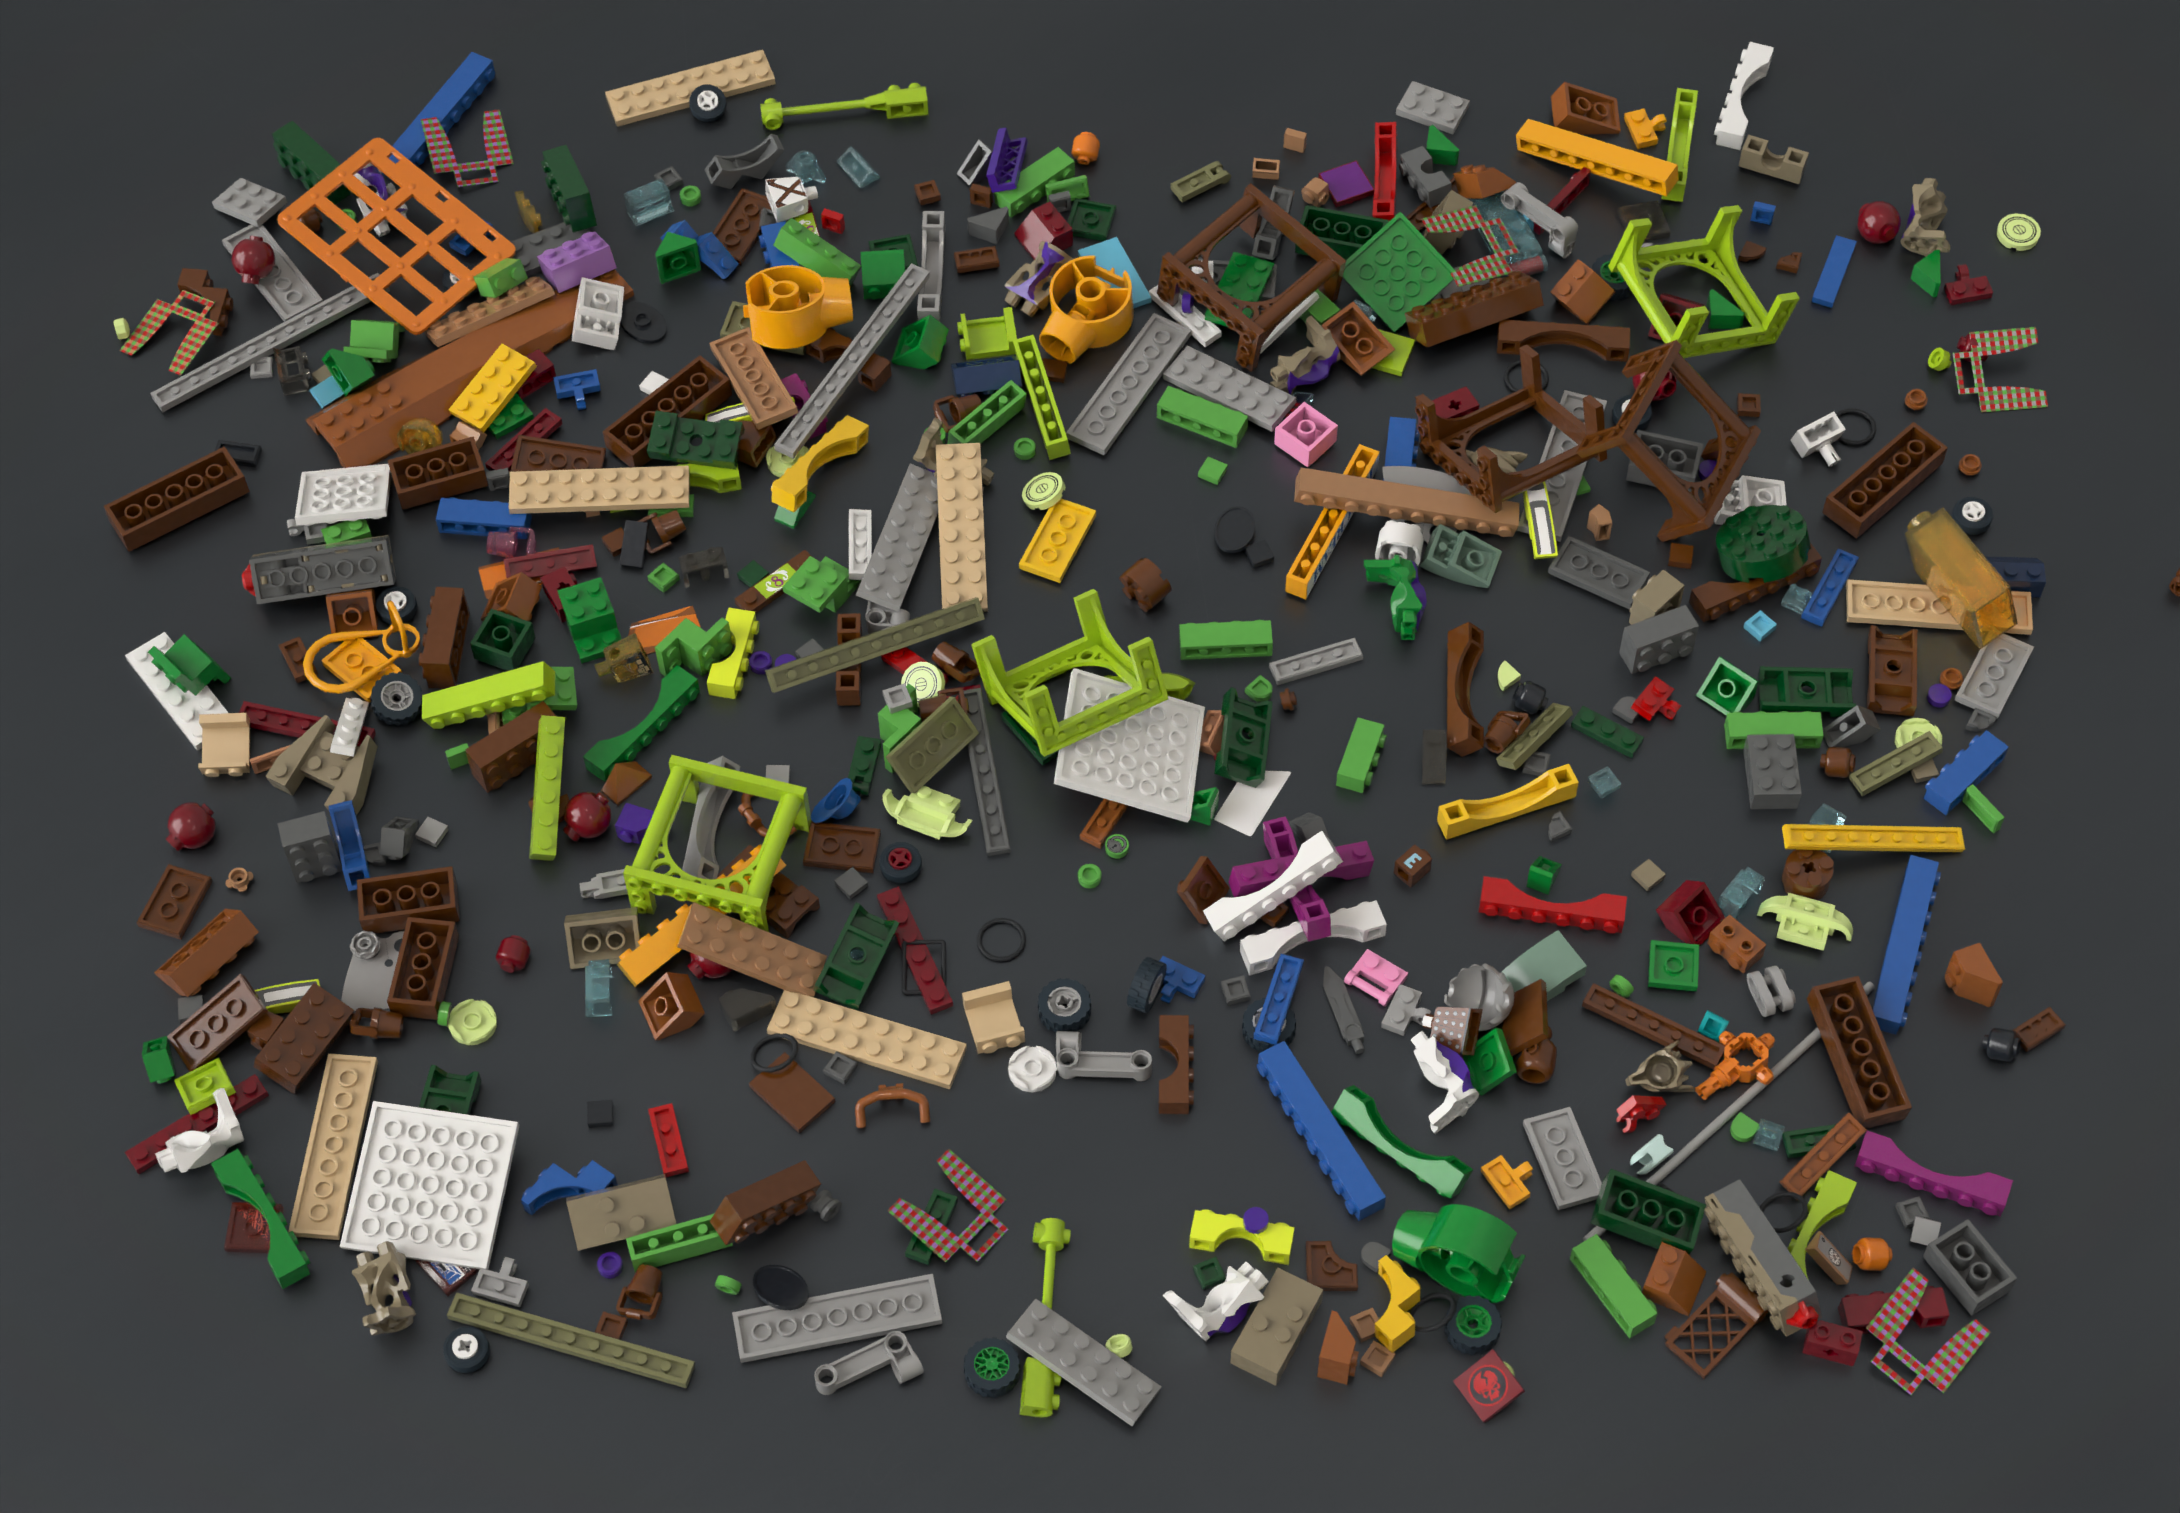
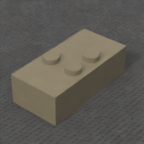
[566,1174,677,1251]
[1230,1268,1323,1386]

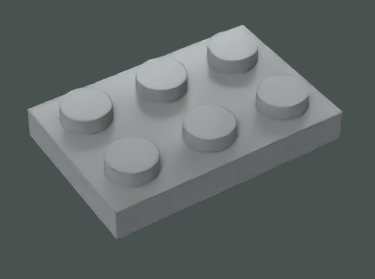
[1396,81,1470,134]
[212,178,287,227]

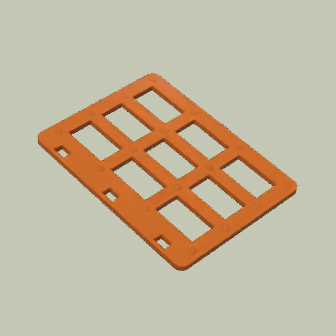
[278,138,515,335]

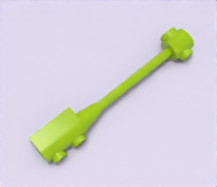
[760,83,929,130]
[1020,1218,1071,1417]

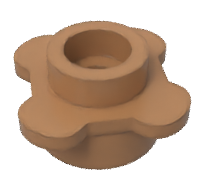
[226,868,254,892]

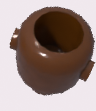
[1514,1026,1557,1084]

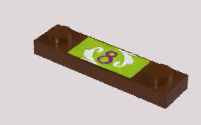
[735,550,812,613]

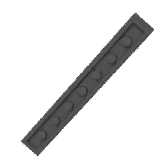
[958,688,1011,856]

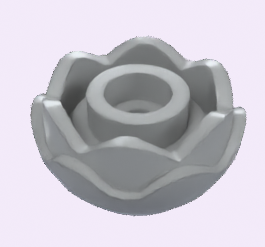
[350,931,380,959]

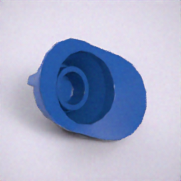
[811,778,861,823]

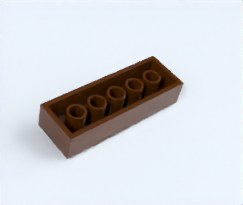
[1405,271,1544,347]
[603,355,732,468]
[1822,422,1948,539]
[103,446,250,552]
[1807,976,1912,1129]

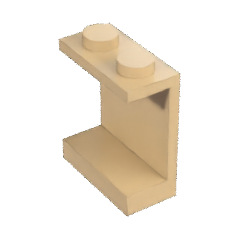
[198,713,250,777]
[962,981,1025,1054]

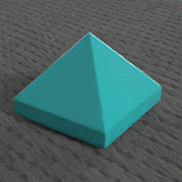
[1697,1010,1729,1043]

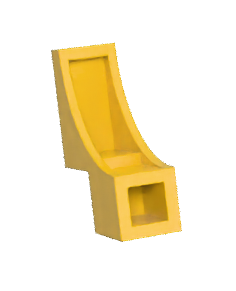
[1375,1255,1421,1353]

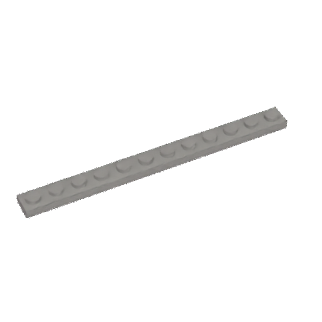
[774,263,930,459]
[150,273,390,412]

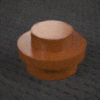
[1905,389,1928,410]
[1959,454,1982,476]
[1939,668,1963,690]

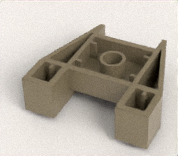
[265,715,378,816]

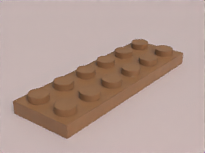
[424,277,555,347]
[709,327,798,430]
[677,902,827,997]

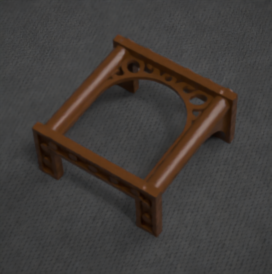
[1157,183,1346,372]
[1576,340,1761,542]
[1415,344,1607,513]

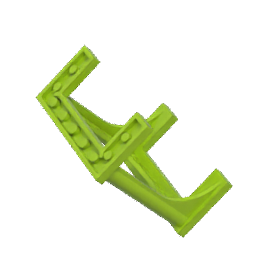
[1608,205,1800,358]
[971,589,1168,757]
[623,755,812,932]

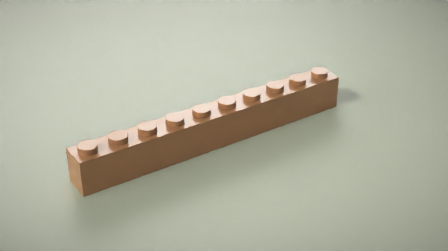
[1294,467,1520,537]

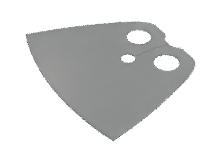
[1383,466,1471,544]
[341,931,404,1011]

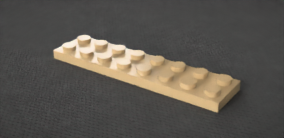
[605,50,776,127]
[936,443,988,612]
[509,466,690,514]
[1846,580,2033,635]
[767,990,967,1089]
[288,1054,378,1240]

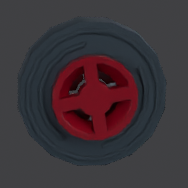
[880,842,922,883]

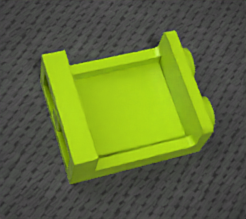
[957,307,1017,360]

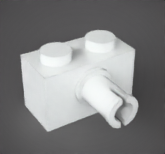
[1791,412,1846,467]

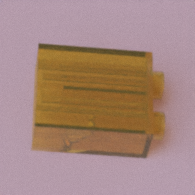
[1905,507,2018,650]

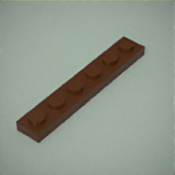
[1582,983,1725,1069]

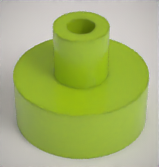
[1928,348,1952,371]

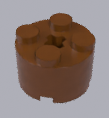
[1119,558,1172,612]
[1781,850,1834,900]

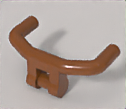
[738,793,797,838]
[855,1083,930,1128]

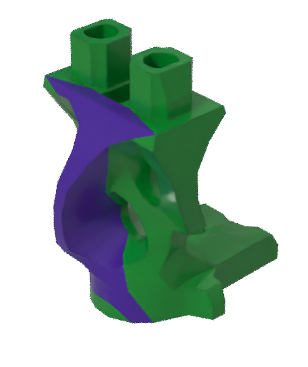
[1364,555,1427,640]

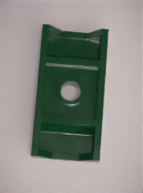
[647,411,745,470]
[1757,666,1856,717]
[1214,687,1273,788]
[814,902,900,1011]
[419,1065,482,1115]

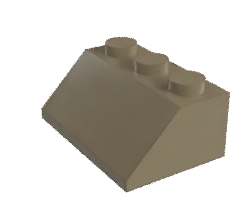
[564,907,641,969]

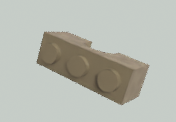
[1739,135,1809,184]

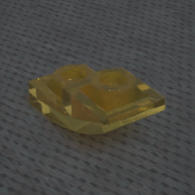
[515,191,542,233]

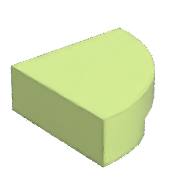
[1498,660,1521,692]

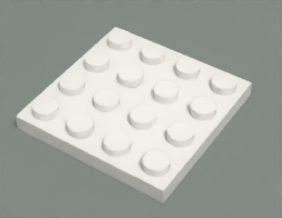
[295,464,391,526]

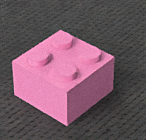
[1274,402,1338,467]

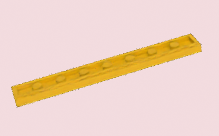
[1782,824,1965,852]

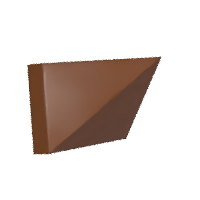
[601,761,652,806]

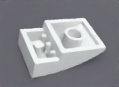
[572,277,624,350]
[1714,475,1787,525]

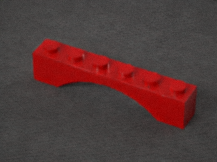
[1373,122,1397,221]
[1479,876,1627,933]

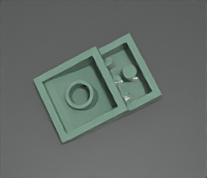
[1419,524,1502,588]
[1502,930,1587,1001]

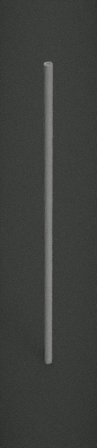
[1583,981,1875,1241]

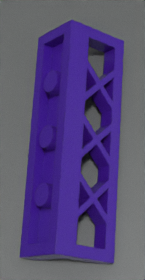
[986,128,1028,193]

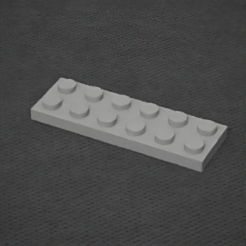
[222,224,323,322]
[1163,346,1296,432]
[1006,1299,1161,1426]

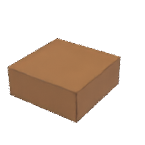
[1284,128,1307,153]
[1349,1307,1379,1342]
[1360,1341,1396,1377]

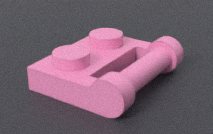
[1344,949,1408,1006]

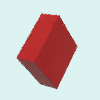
[821,208,845,234]

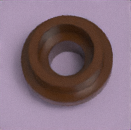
[1280,688,1297,711]

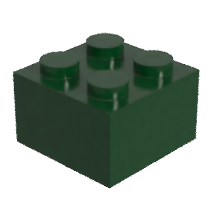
[470,609,536,671]

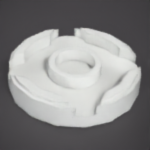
[1008,1046,1057,1093]

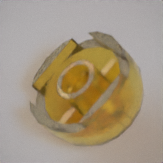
[397,418,443,454]

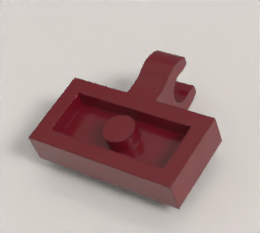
[1944,264,1993,305]

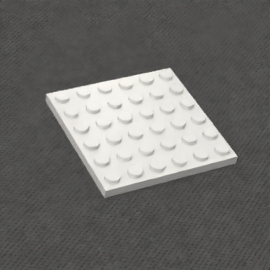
[1054,668,1205,823]
[340,1101,520,1270]

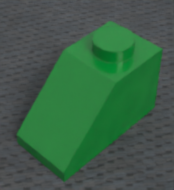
[142,1036,175,1083]

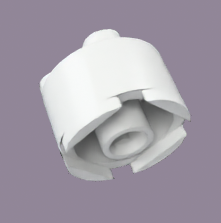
[1375,520,1424,566]

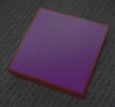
[1318,160,1374,208]

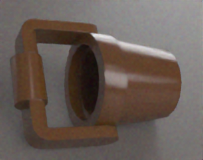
[933,394,982,433]
[638,510,686,554]
[932,641,980,683]
[919,688,970,723]
[1484,711,1531,754]
[349,1007,404,1039]
[616,1264,663,1320]

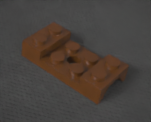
[1867,625,1917,716]
[717,845,820,939]

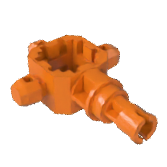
[1695,1031,1775,1100]

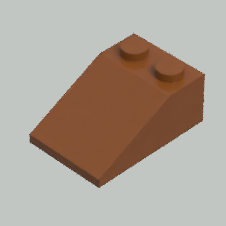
[1551,82,1621,134]
[1321,301,1395,376]

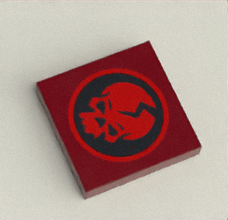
[1453,1349,1525,1423]

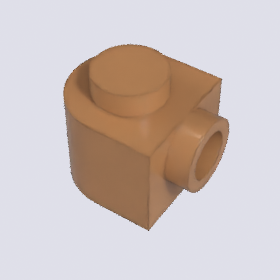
[1302,177,1329,207]

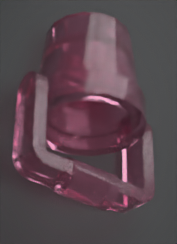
[487,527,536,558]

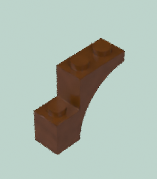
[177,268,233,336]

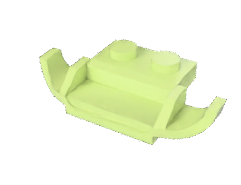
[882,786,973,840]
[1757,893,1853,951]

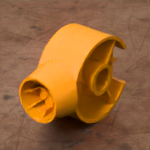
[1039,255,1134,364]
[743,265,853,349]

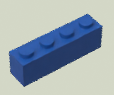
[758,221,799,268]
[1383,417,1419,481]
[436,498,532,539]
[1924,730,2009,815]

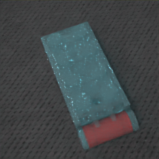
[1468,189,1548,277]

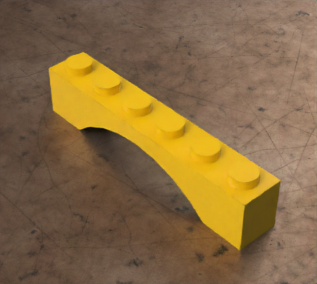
[771,415,869,512]
[1437,764,1579,840]

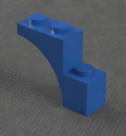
[660,220,739,279]
[328,800,371,891]
[521,1160,618,1215]

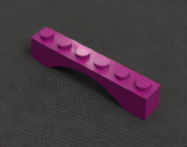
[1263,816,1331,942]
[1228,841,1374,897]
[1855,1130,2013,1217]

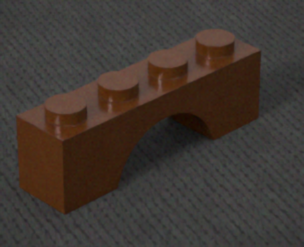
[806,327,891,392]
[836,613,862,706]
[1159,1015,1194,1114]

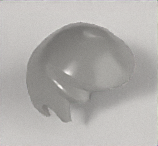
[1444,963,1514,1031]

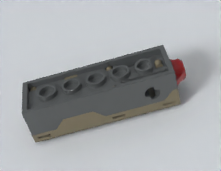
[242,535,396,604]
[1704,1179,1822,1337]

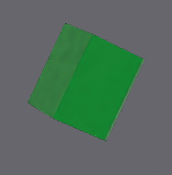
[655,232,701,284]
[1696,656,1759,716]

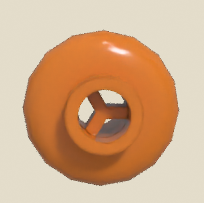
[1071,132,1100,165]
[1852,1238,1892,1271]

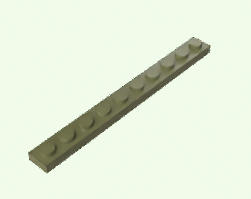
[765,597,985,693]
[447,1292,696,1389]

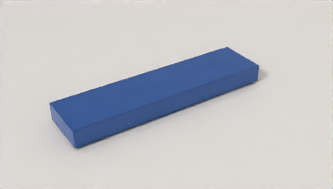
[1811,235,1857,308]
[1801,548,1859,627]
[1253,954,1304,1045]

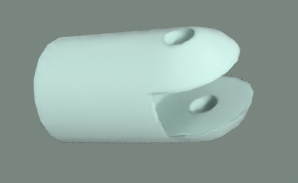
[1630,1134,1674,1175]

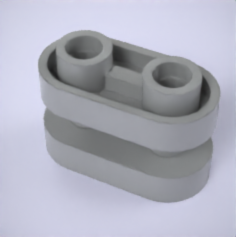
[1747,965,1796,1017]

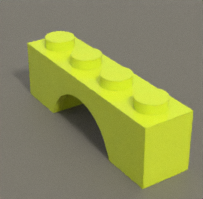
[707,608,760,699]
[1189,1210,1295,1265]

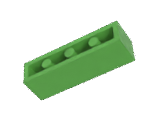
[994,147,1075,218]
[773,218,862,286]
[947,380,1027,444]
[1157,386,1248,448]
[1179,620,1273,660]
[1724,711,1824,749]
[626,1214,733,1273]
[1570,1234,1657,1339]

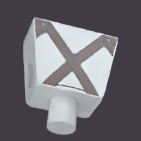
[766,177,818,223]

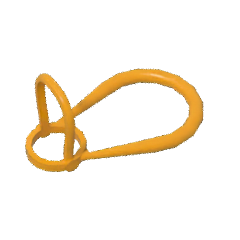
[303,601,421,694]

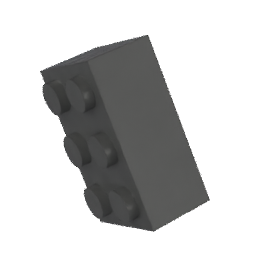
[1626,430,1704,492]
[1619,605,1699,674]
[1743,734,1802,809]
[277,811,343,883]
[1923,1219,2017,1316]

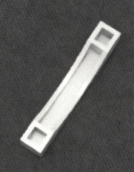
[1714,42,1774,150]
[1203,831,1343,941]
[1240,900,1387,976]

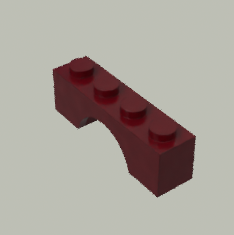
[1838,1286,1950,1334]

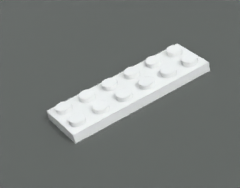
[125,632,228,751]

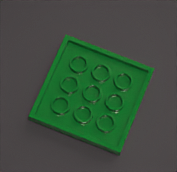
[1343,212,1455,334]

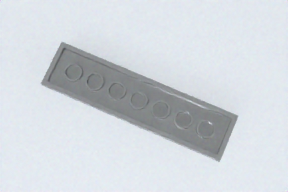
[1066,313,1191,455]
[1517,390,1607,542]
[856,464,938,612]
[732,1274,942,1363]

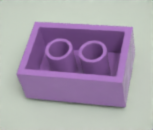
[537,231,617,293]

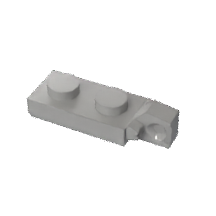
[579,869,628,899]

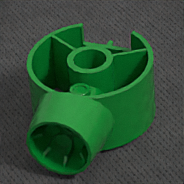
[1392,1204,1526,1303]

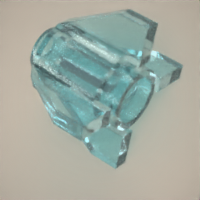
[786,151,826,184]

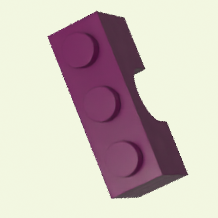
[781,373,828,441]

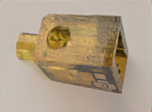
[595,633,653,682]

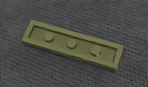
[1496,703,1573,770]
[1849,731,1943,796]

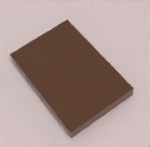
[803,822,881,874]
[137,864,213,940]
[1503,979,1549,1056]
[749,1052,835,1133]

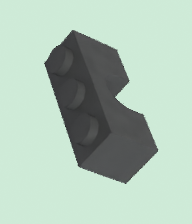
[1399,146,1452,207]

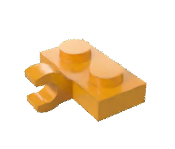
[1624,109,1667,149]
[1481,1155,1533,1210]

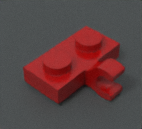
[1631,676,1681,721]
[1616,1095,1667,1133]

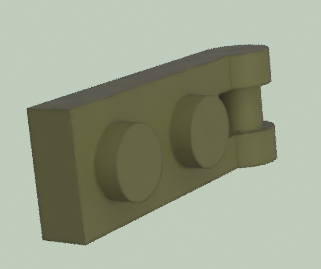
[1171,161,1231,202]

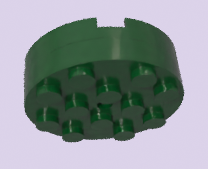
[1716,505,1811,583]

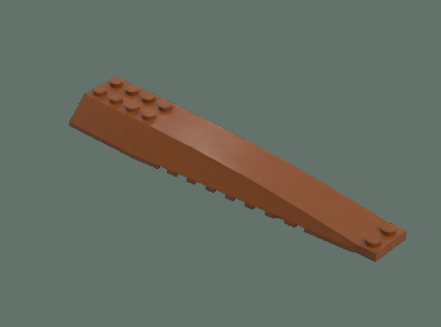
[305,269,634,468]

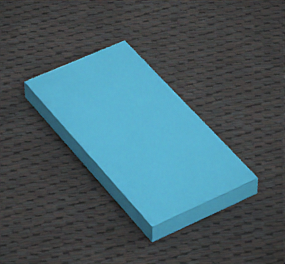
[1078,237,1151,308]

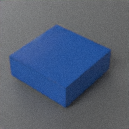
[1750,201,1776,225]

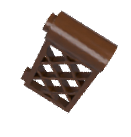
[1664,1272,1769,1379]

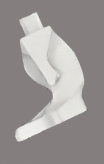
[155,1088,244,1173]

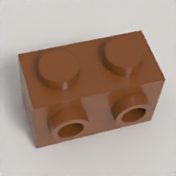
[1707,914,1766,974]

